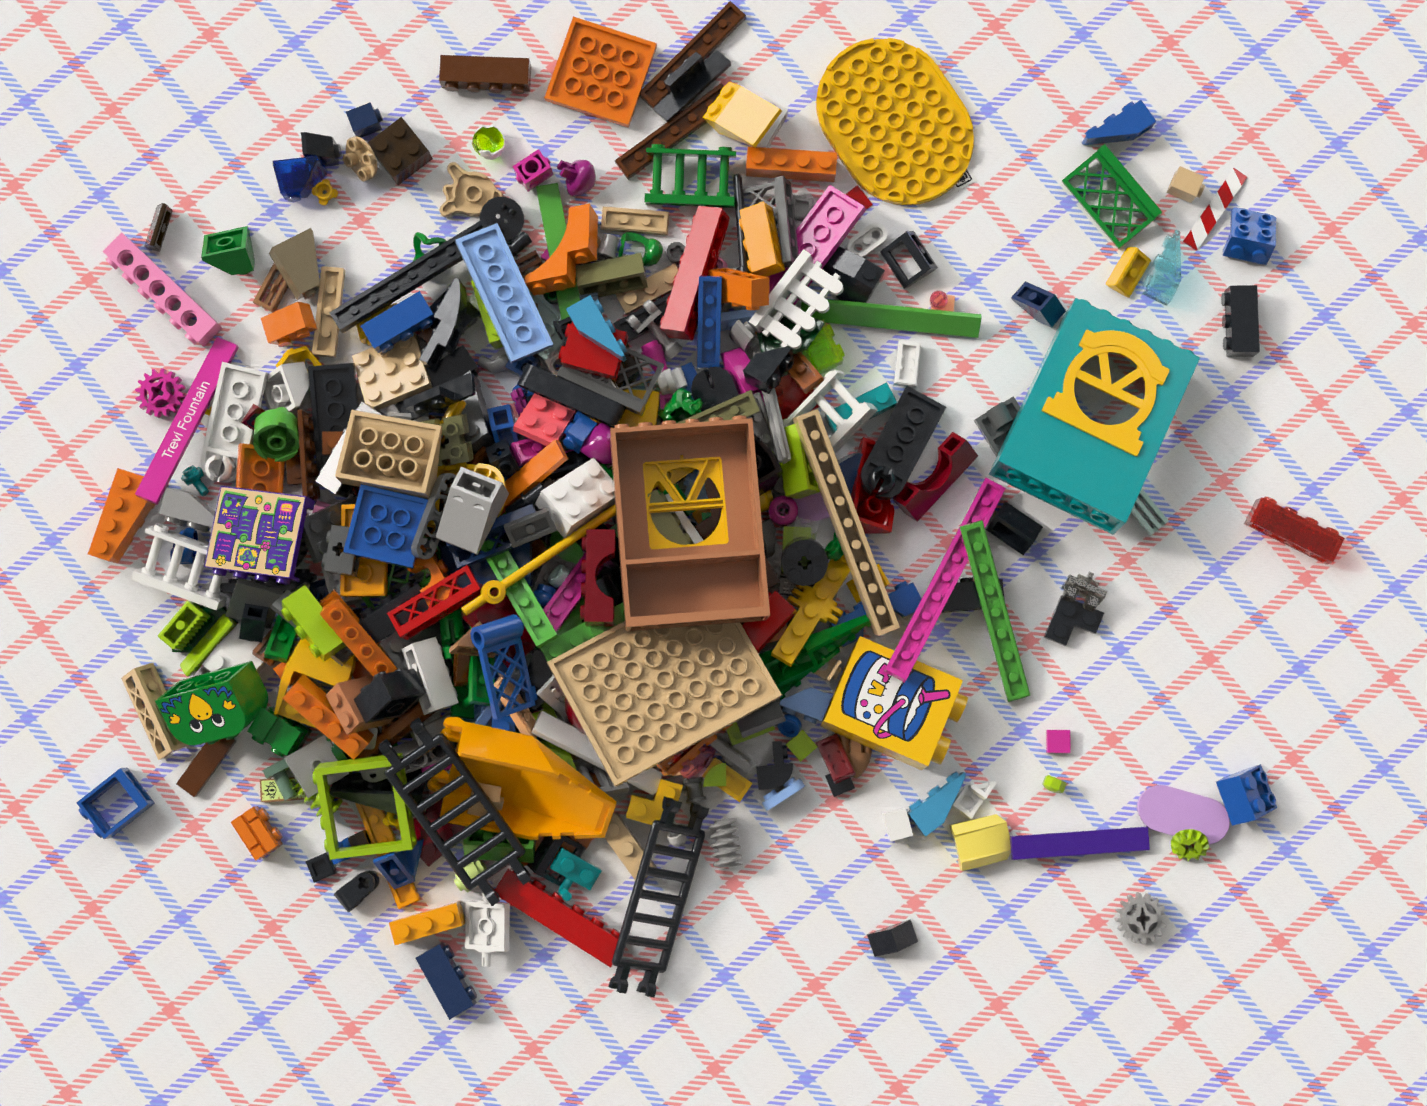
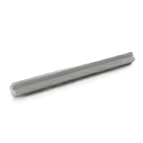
[752,344,791,464]

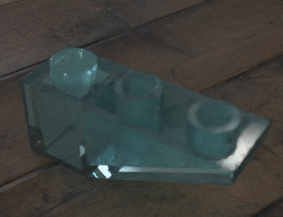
[1142,230,1181,306]

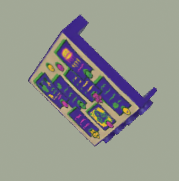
[204,486,315,585]

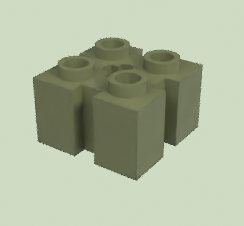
[419,414,474,466]

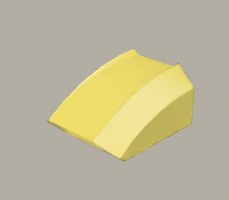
[949,814,1011,871]

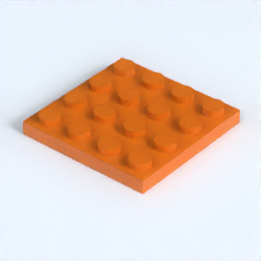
[544,16,657,128]

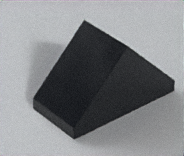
[867,919,918,957]

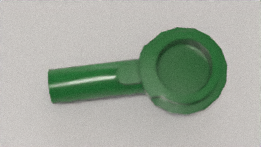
[825,531,844,561]

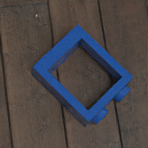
[77,768,155,839]

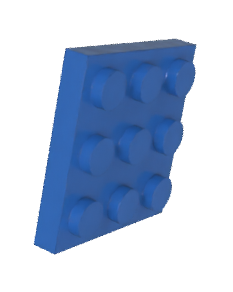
[343,484,428,569]

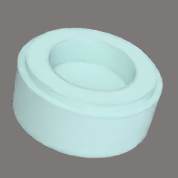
[548,565,570,588]

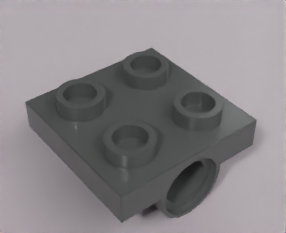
[974,396,1020,457]

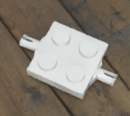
[465,893,510,967]

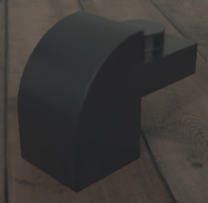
[756,741,793,790]

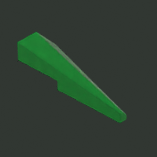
[759,615,871,700]

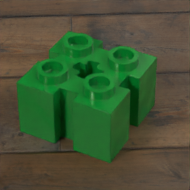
[247,707,312,757]

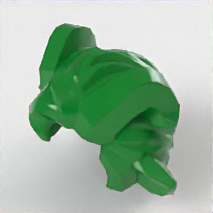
[658,388,703,423]

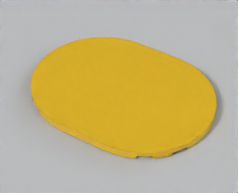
[816,38,974,205]

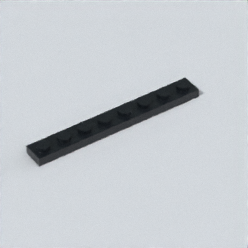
[329,219,489,333]

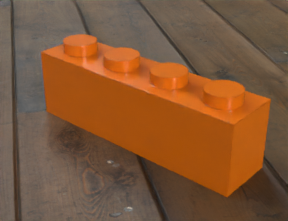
[746,146,837,182]
[282,674,374,760]

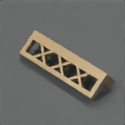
[121,662,189,760]

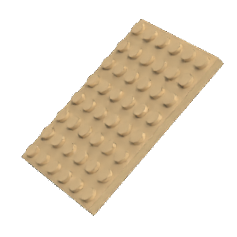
[547,621,782,787]

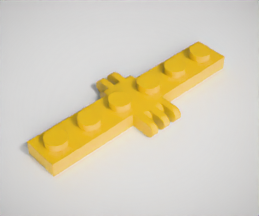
[771,555,850,667]

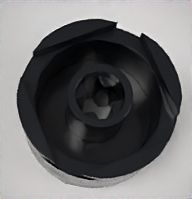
[781,537,828,586]

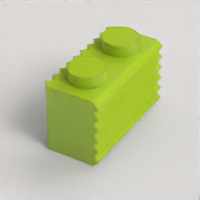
[158,600,210,650]

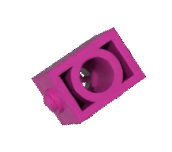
[512,149,553,192]

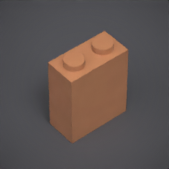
[325,675,394,735]

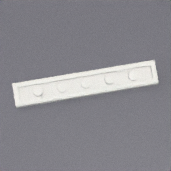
[531,711,662,795]

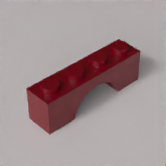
[893,432,978,522]
[580,529,616,627]

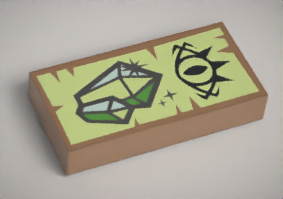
[260,777,306,802]

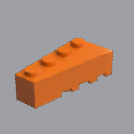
[88,468,168,564]

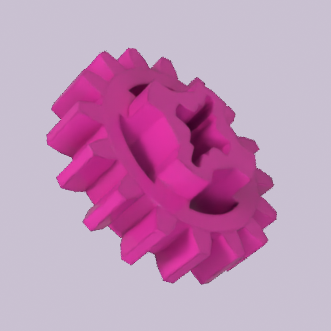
[135,368,186,418]

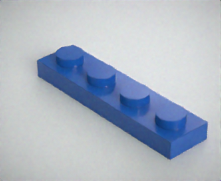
[697,276,722,368]

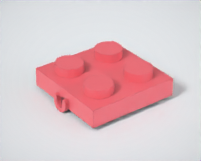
[513,393,575,446]

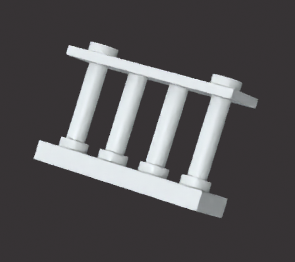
[783,370,878,453]
[131,524,227,610]

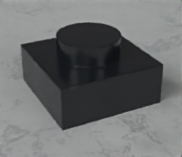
[825,774,855,797]

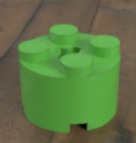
[253,407,299,462]

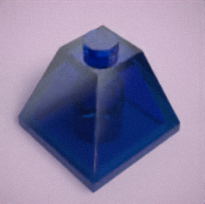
[273,156,328,202]

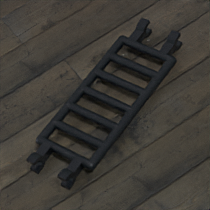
[378,717,531,906]
[608,796,710,998]

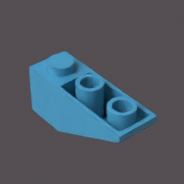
[566,295,627,362]
[907,771,966,837]

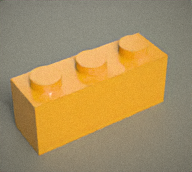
[739,201,785,277]
[389,901,466,945]

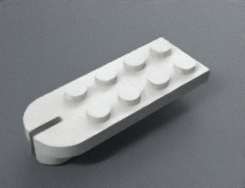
[200,362,268,483]

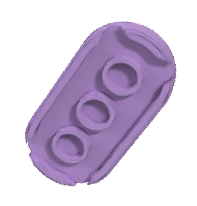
[1137,785,1230,844]

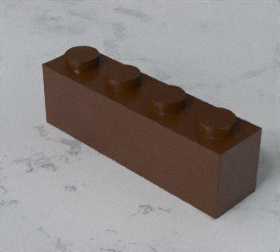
[439,55,532,94]

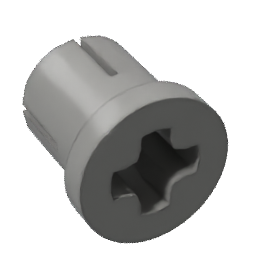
[597,234,620,261]

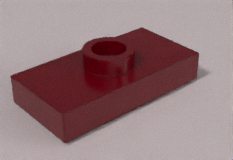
[816,733,856,784]

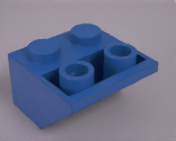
[1216,764,1277,826]

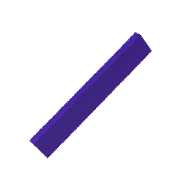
[1010,826,1150,860]

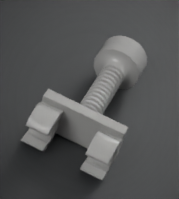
[626,299,683,360]

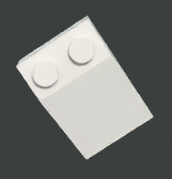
[202,621,272,674]

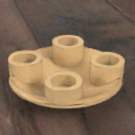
[343,136,377,182]

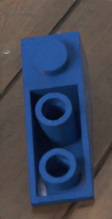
[1082,100,1156,145]

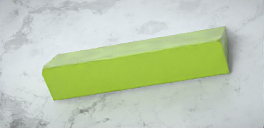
[180,614,237,677]

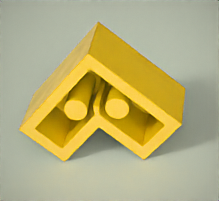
[626,779,683,825]

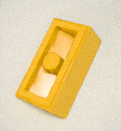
[1106,247,1151,298]

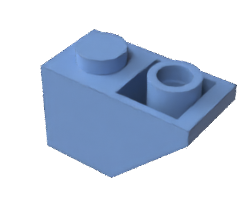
[779,687,832,724]

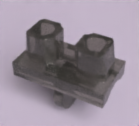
[1061,571,1107,612]

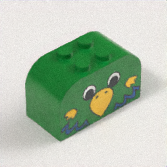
[155,661,268,745]

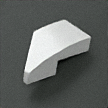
[952,781,996,820]

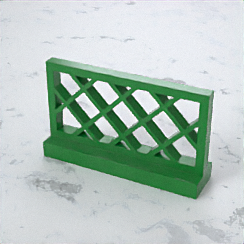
[1062,144,1162,249]

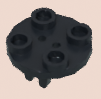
[480,197,524,241]

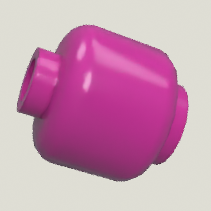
[769,496,798,526]

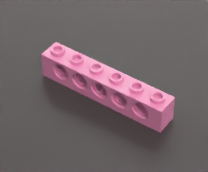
[102,232,222,347]

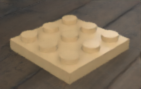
[352,332,433,410]

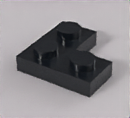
[1044,595,1104,646]

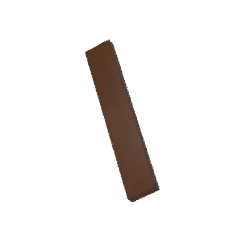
[640,1,746,110]
[614,83,724,180]

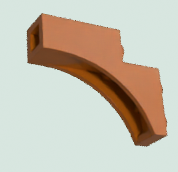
[525,203,598,295]

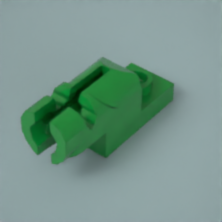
[439,607,465,659]

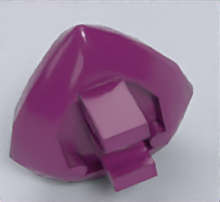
[557,160,596,197]
[580,423,612,465]

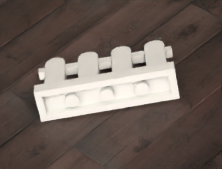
[749,249,843,349]

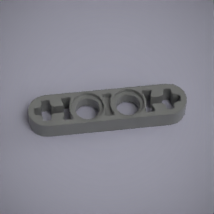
[411,473,456,559]

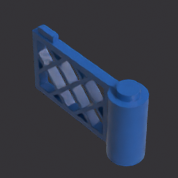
[471,614,537,719]

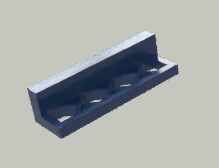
[446,504,546,570]

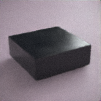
[305,852,337,883]

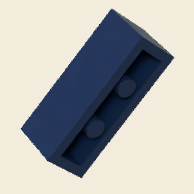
[415,942,477,1020]

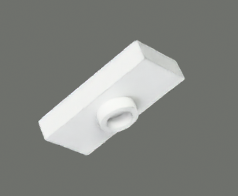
[893,340,921,388]

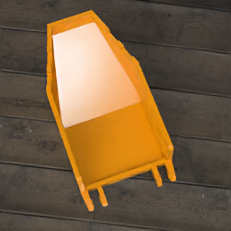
[427,717,616,840]

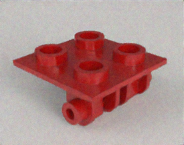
[775,374,820,420]

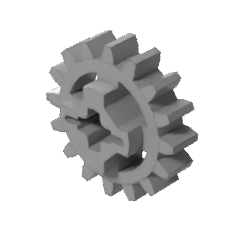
[1115,892,1167,944]

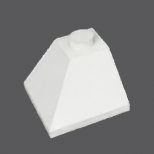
[263,362,310,412]

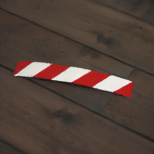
[1183,168,1247,251]

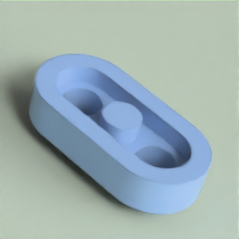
[762,777,805,811]

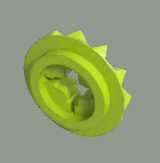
[1171,829,1209,862]

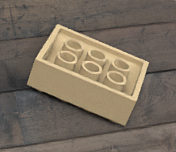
[335,410,442,500]

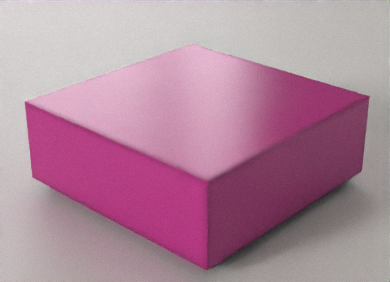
[1046,730,1071,753]

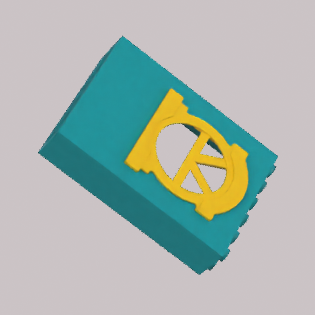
[989,298,1200,535]

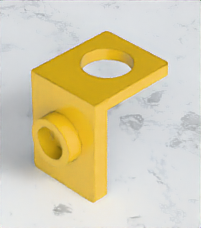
[276,346,322,373]

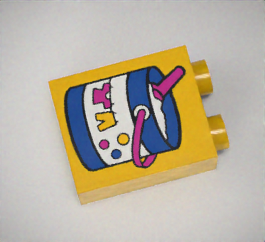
[820,636,968,770]

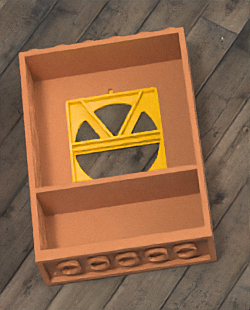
[610,415,770,632]

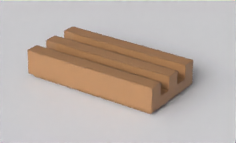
[253,263,289,313]

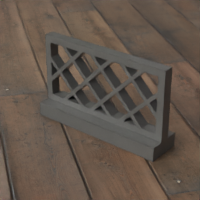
[743,176,799,274]
[557,347,664,416]

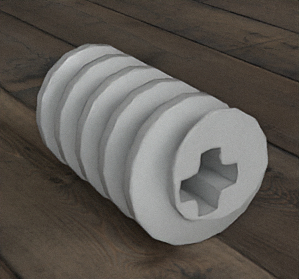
[708,818,743,868]

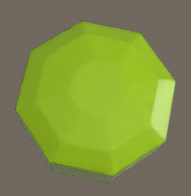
[1042,775,1067,793]

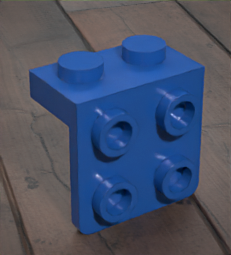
[1223,207,1276,265]

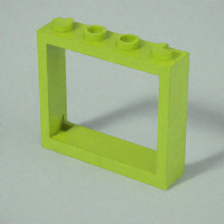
[312,753,417,860]

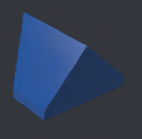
[373,839,424,890]

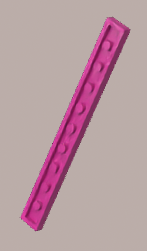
[884,478,1006,683]

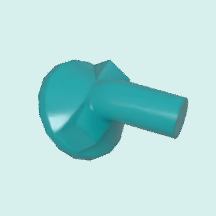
[181,465,209,496]

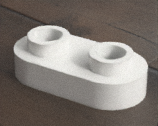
[847,223,887,258]

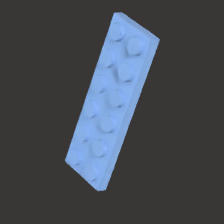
[456,223,553,364]

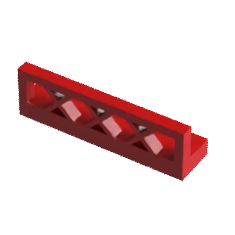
[387,565,483,640]

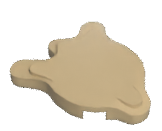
[439,162,504,218]

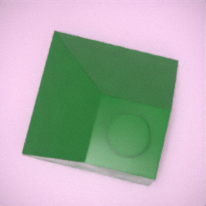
[201,226,255,275]

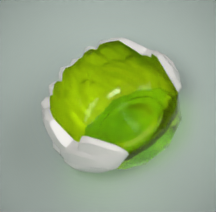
[472,125,506,160]

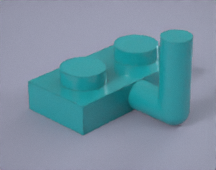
[550,847,602,901]

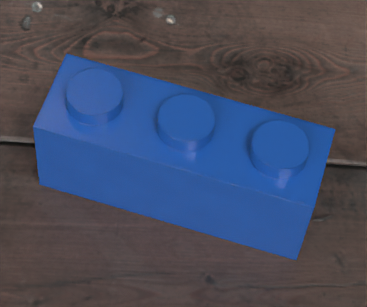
[361,291,436,353]

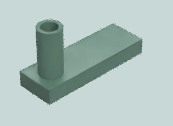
[262,759,297,801]

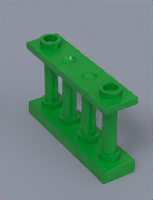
[644,144,736,208]
[451,627,495,719]

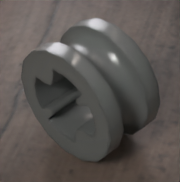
[667,242,685,264]

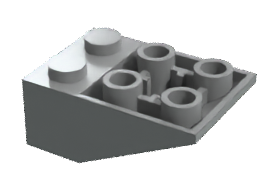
[436,467,509,555]
[159,487,215,532]

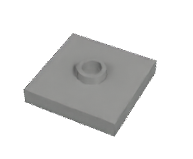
[284,735,349,798]

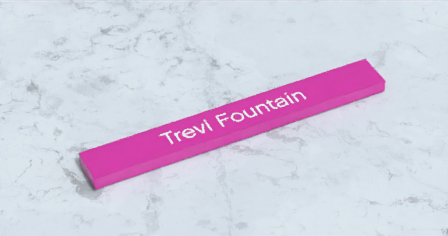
[135,337,239,505]

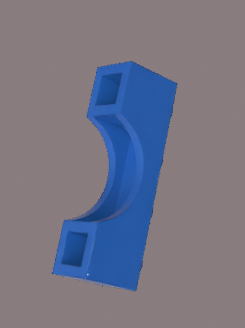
[830,581,921,648]

